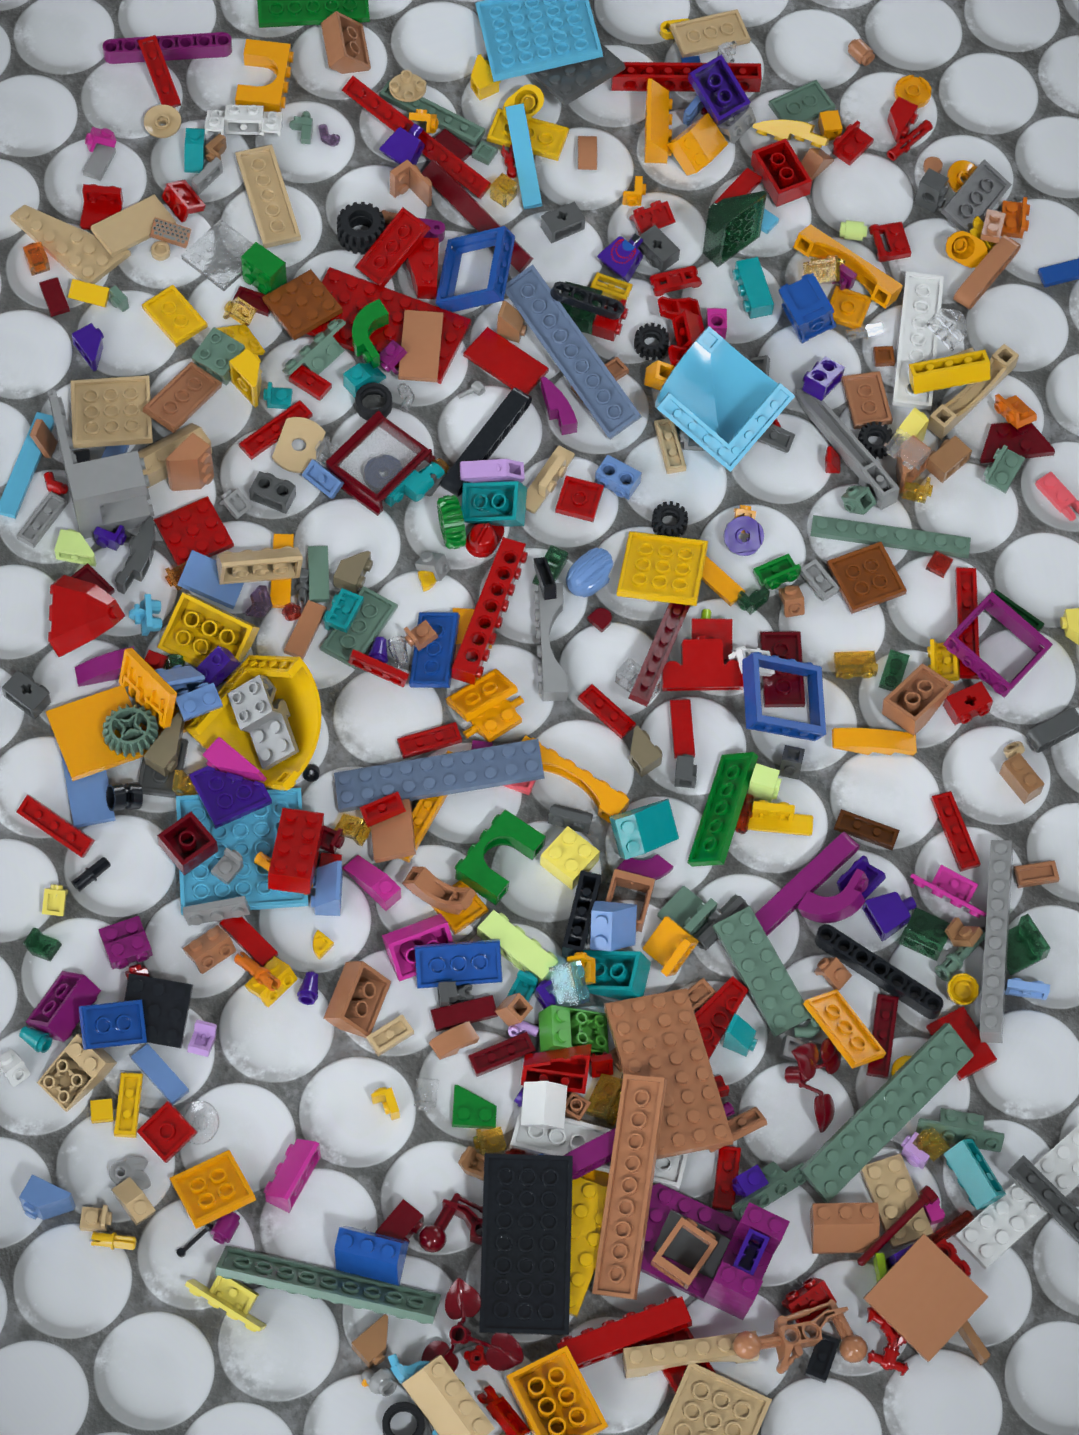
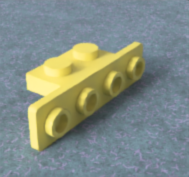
[185,1275,267,1332]

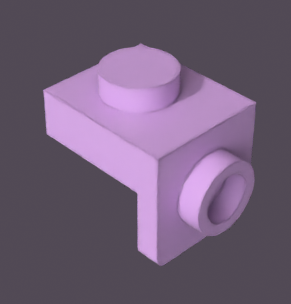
[187,1020,217,1057]
[901,1132,930,1169]

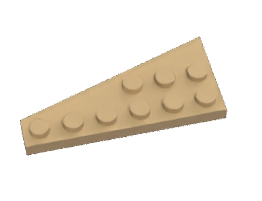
[10,205,131,284]

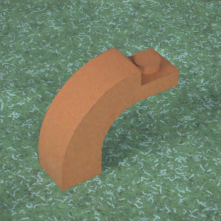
[402,867,476,915]

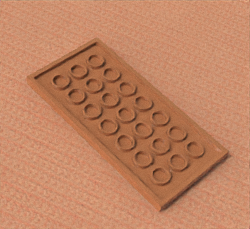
[604,988,734,1160]

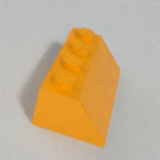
[644,79,673,164]

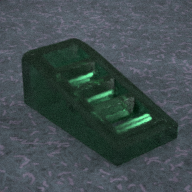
[532,545,568,586]

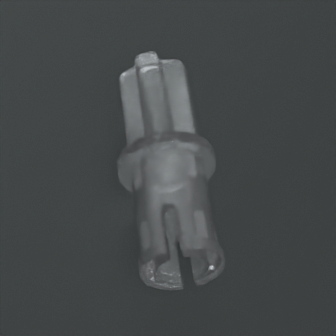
[845,322,885,343]

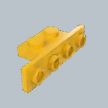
[735,800,813,836]

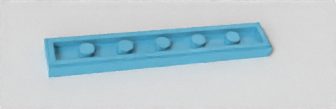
[505,103,543,210]
[0,412,55,519]

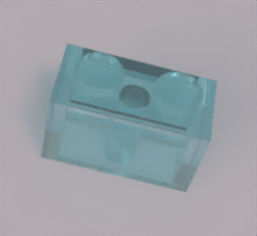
[549,960,590,1007]

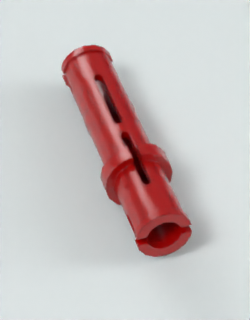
[887,120,933,161]

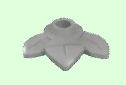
[109,1156,151,1190]

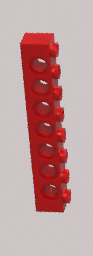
[611,62,762,92]
[451,537,528,685]

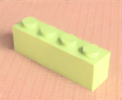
[477,910,559,984]

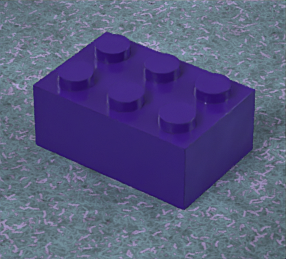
[687,54,751,126]

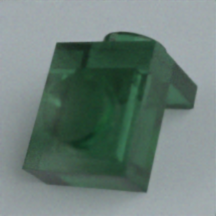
[23,927,62,962]

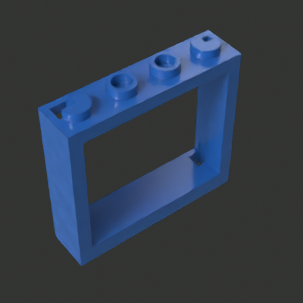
[435,226,515,312]
[742,652,826,741]

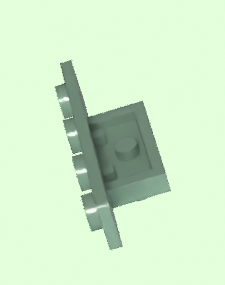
[282,319,346,375]
[916,1108,1004,1152]
[731,1161,807,1221]

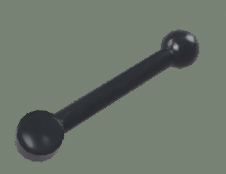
[177,1223,213,1258]

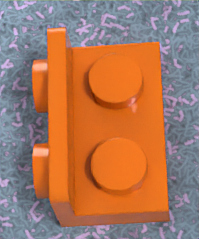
[1001,197,1030,239]
[994,394,1037,429]

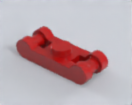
[649,266,702,297]

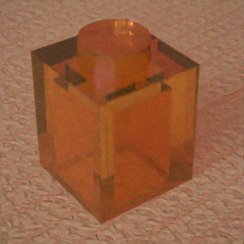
[23,241,50,276]

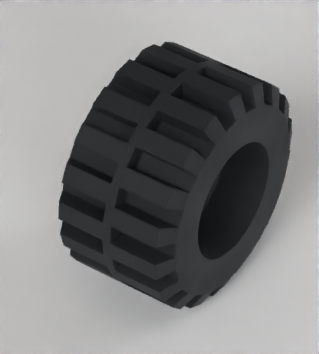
[337,202,385,255]

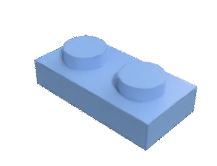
[1005,978,1050,1000]

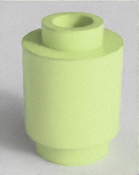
[839,220,867,241]

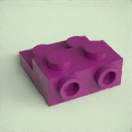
[98,916,153,970]

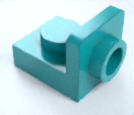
[263,382,293,409]

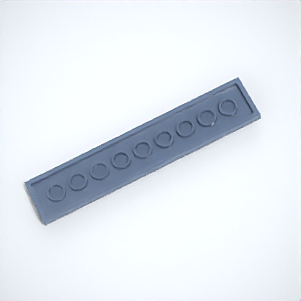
[505,264,642,440]
[334,739,545,813]

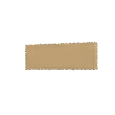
[654,418,686,474]

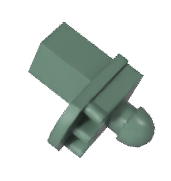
[289,111,313,144]

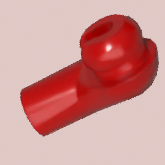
[44,472,68,495]

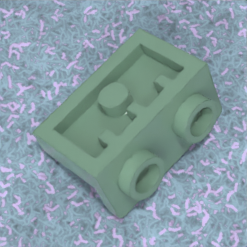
[984,445,1025,493]

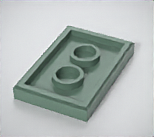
[768,80,836,123]

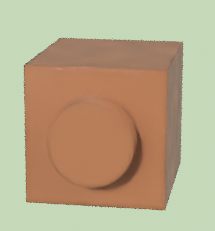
[495,993,533,1027]

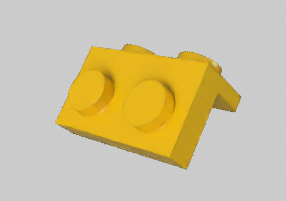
[927,639,960,681]
[245,956,297,1007]

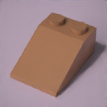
[882,663,954,736]

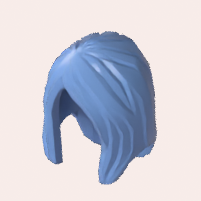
[566,548,614,597]

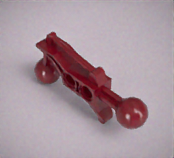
[419,1193,483,1253]

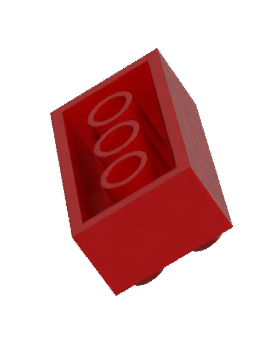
[268,808,324,895]

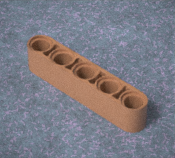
[953,235,1021,310]

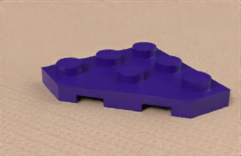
[189,766,272,829]

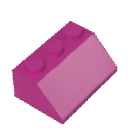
[382,914,454,982]
[264,1139,321,1213]

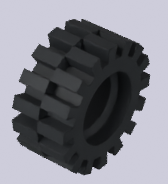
[634,323,670,361]
[858,421,894,459]
[651,501,688,537]

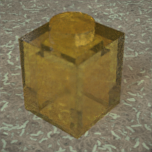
[490,173,517,208]

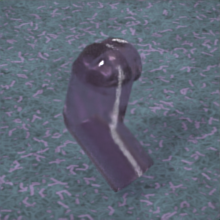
[318,124,340,147]

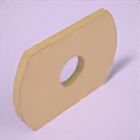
[272,417,326,473]

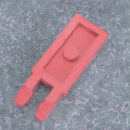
[1035,472,1079,521]

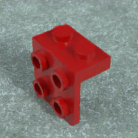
[80,184,123,230]

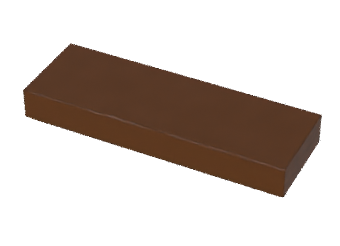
[834,809,900,851]

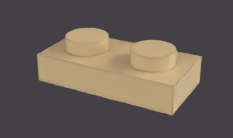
[366,1015,414,1056]

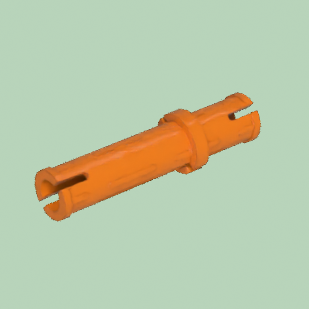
[234,952,281,991]

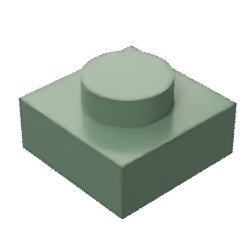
[109,285,129,312]

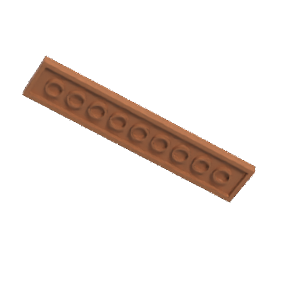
[592,1074,667,1300]

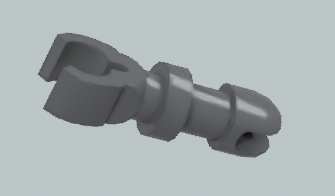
[297,568,309,607]

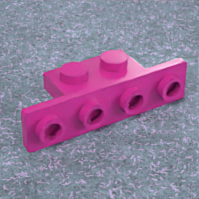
[910,865,987,918]

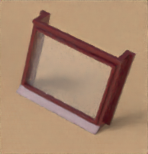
[326,410,436,516]

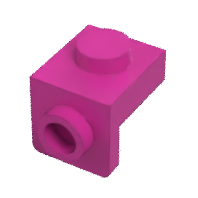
[85,127,117,152]

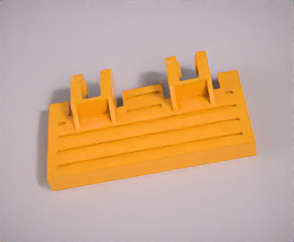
[119,648,177,728]

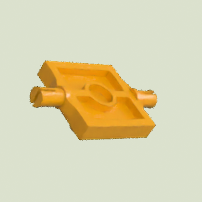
[463,696,524,742]

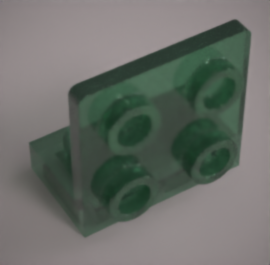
[899,908,950,961]
[1007,914,1051,975]

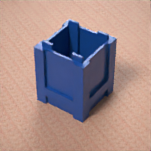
[778,273,837,344]

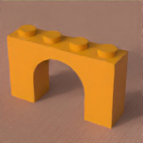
[235,39,294,112]

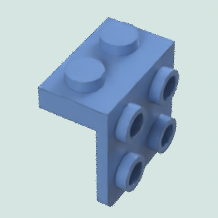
[175,682,223,722]

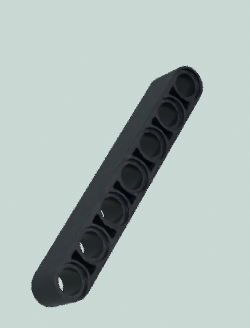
[441,387,532,497]
[815,924,943,1019]

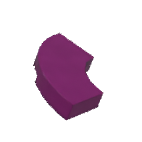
[616,854,674,880]

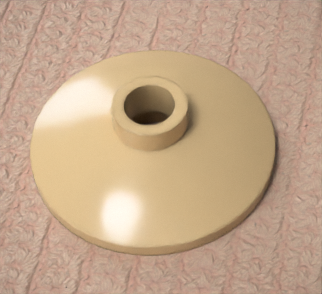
[144,105,181,138]

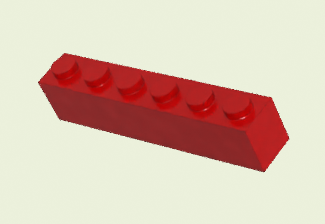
[556,1296,692,1369]

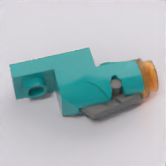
[385,458,449,507]

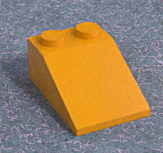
[667,113,728,176]

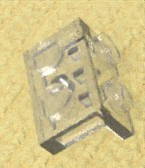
[884,428,932,470]

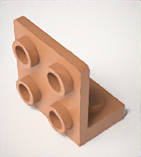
[390,159,432,207]

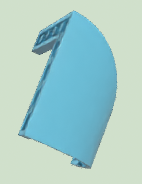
[655,326,795,472]

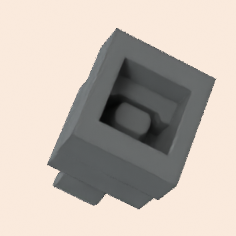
[437,981,474,1007]

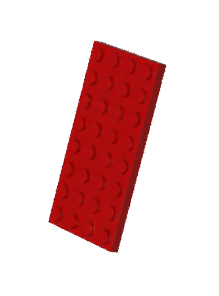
[306,267,471,384]

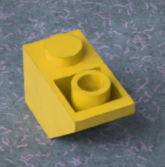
[470,54,501,100]

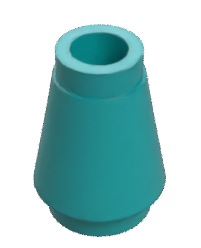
[19,1026,52,1053]

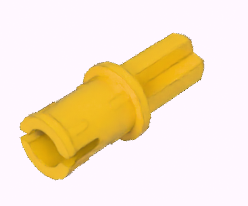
[91,1231,137,1250]

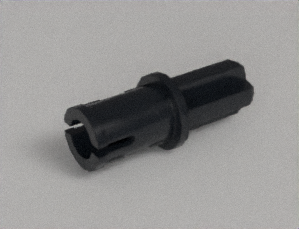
[71,857,111,892]

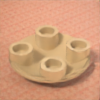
[389,70,426,102]

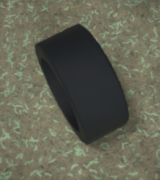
[355,382,392,421]
[382,1402,425,1435]

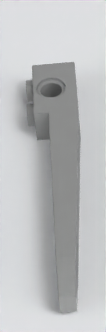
[795,387,900,510]

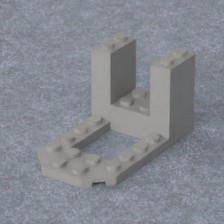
[48,390,154,539]

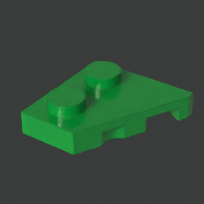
[452,1085,497,1129]

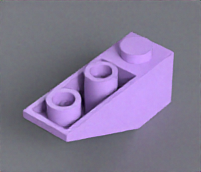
[460,459,525,483]

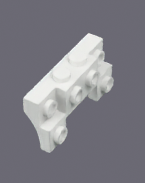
[205,104,283,136]

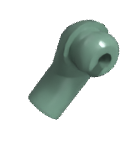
[794,1017,821,1038]

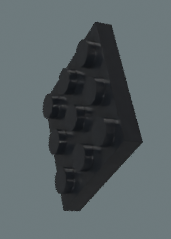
[124,973,193,1048]

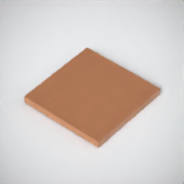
[863,1234,988,1362]

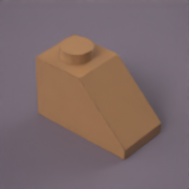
[497,301,527,343]
[351,1314,388,1368]

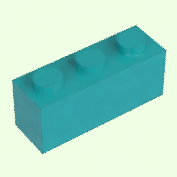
[732,257,774,319]
[944,1139,1006,1210]

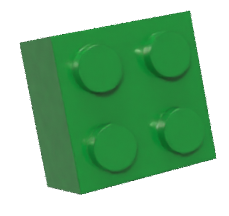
[241,242,287,295]

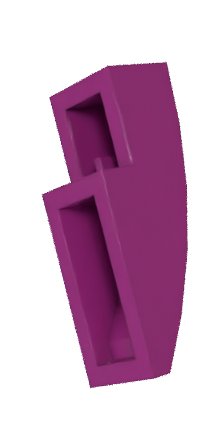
[541,377,578,435]
[75,646,134,687]

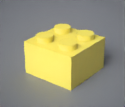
[540,826,600,890]

